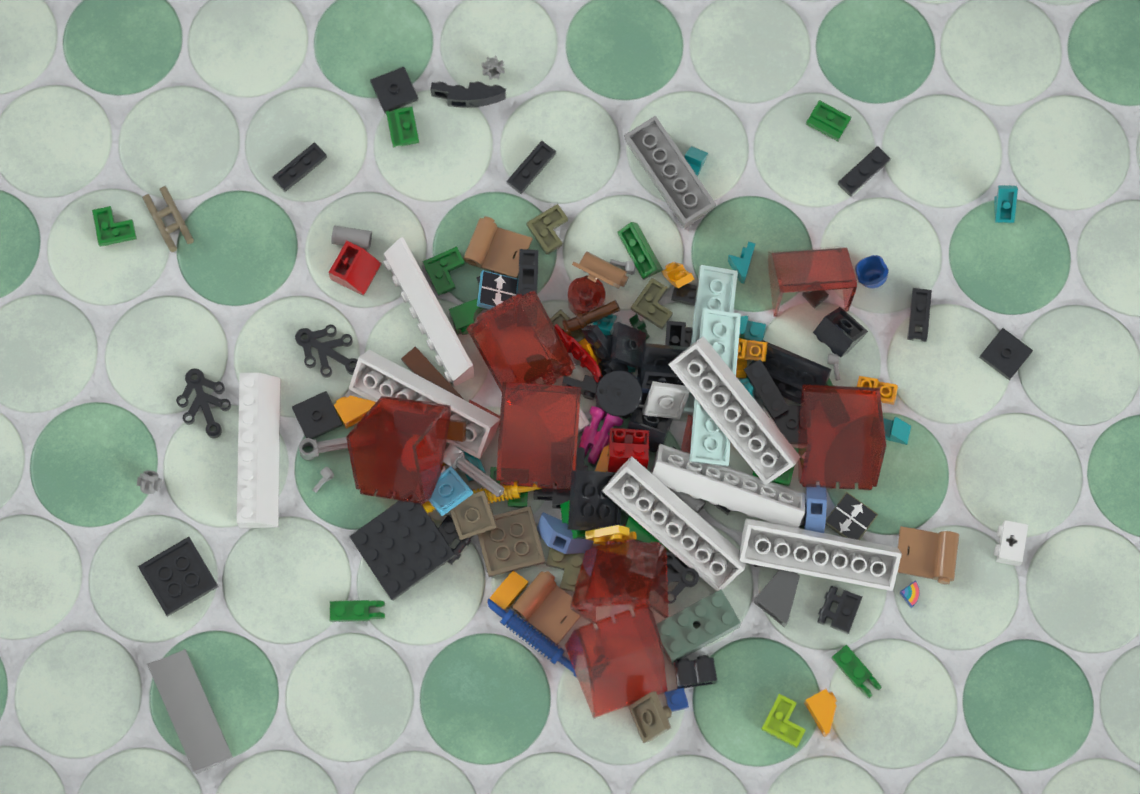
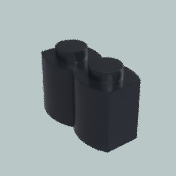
[674,655,717,689]

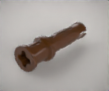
[562,300,620,336]

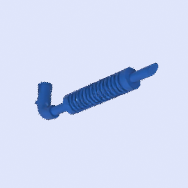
[488,598,610,681]

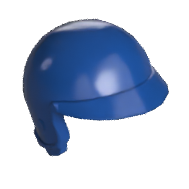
[855,255,889,289]

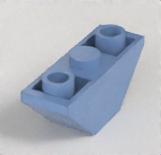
[804,484,827,533]
[537,512,594,554]

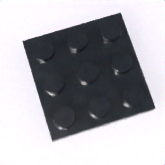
[568,470,621,530]
[138,537,219,617]

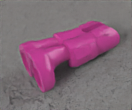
[576,406,624,465]

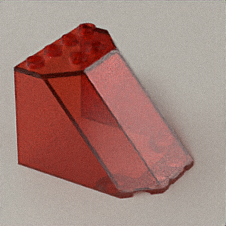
[467,291,576,406]
[570,539,668,624]

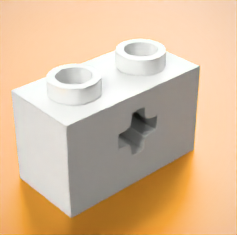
[994,520,1028,566]

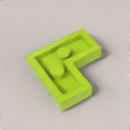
[761,694,806,748]

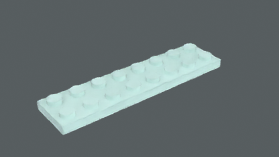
[682,265,738,414]
[690,308,741,467]

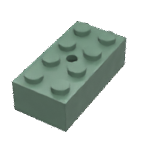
[652,589,741,665]

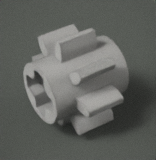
[482,56,505,80]
[137,470,162,494]

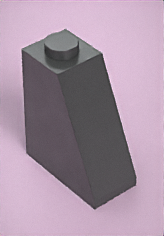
[754,569,800,627]

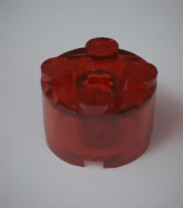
[568,276,606,316]

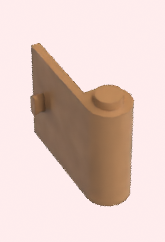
[463,216,533,279]
[572,251,629,289]
[897,526,959,584]
[511,571,587,645]

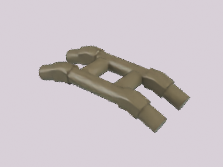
[142,186,194,252]

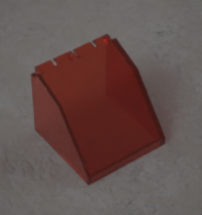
[768,246,857,317]
[496,382,581,490]
[798,385,886,490]
[346,396,451,504]
[565,604,668,718]

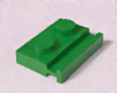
[806,100,852,141]
[386,106,419,148]

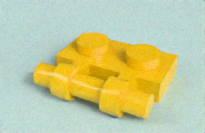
[585,525,637,546]

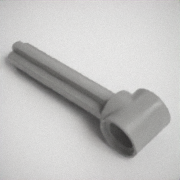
[299,432,375,461]
[439,444,505,497]

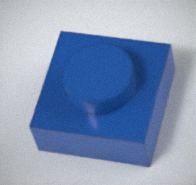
[664,688,689,712]

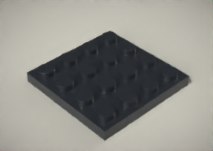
[349,491,456,600]

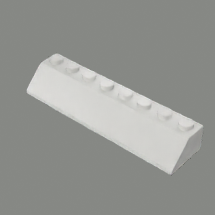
[383,237,475,387]
[668,336,800,485]
[349,350,500,459]
[237,373,281,528]
[651,444,805,528]
[602,456,747,591]
[739,518,902,591]

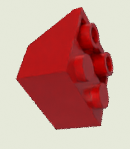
[328,240,381,296]
[608,428,649,472]

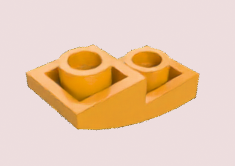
[661,262,695,288]
[737,339,767,361]
[855,376,898,405]
[487,570,528,611]

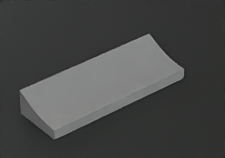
[624,115,716,229]
[147,649,233,774]

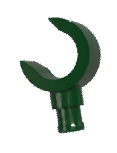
[629,314,650,339]

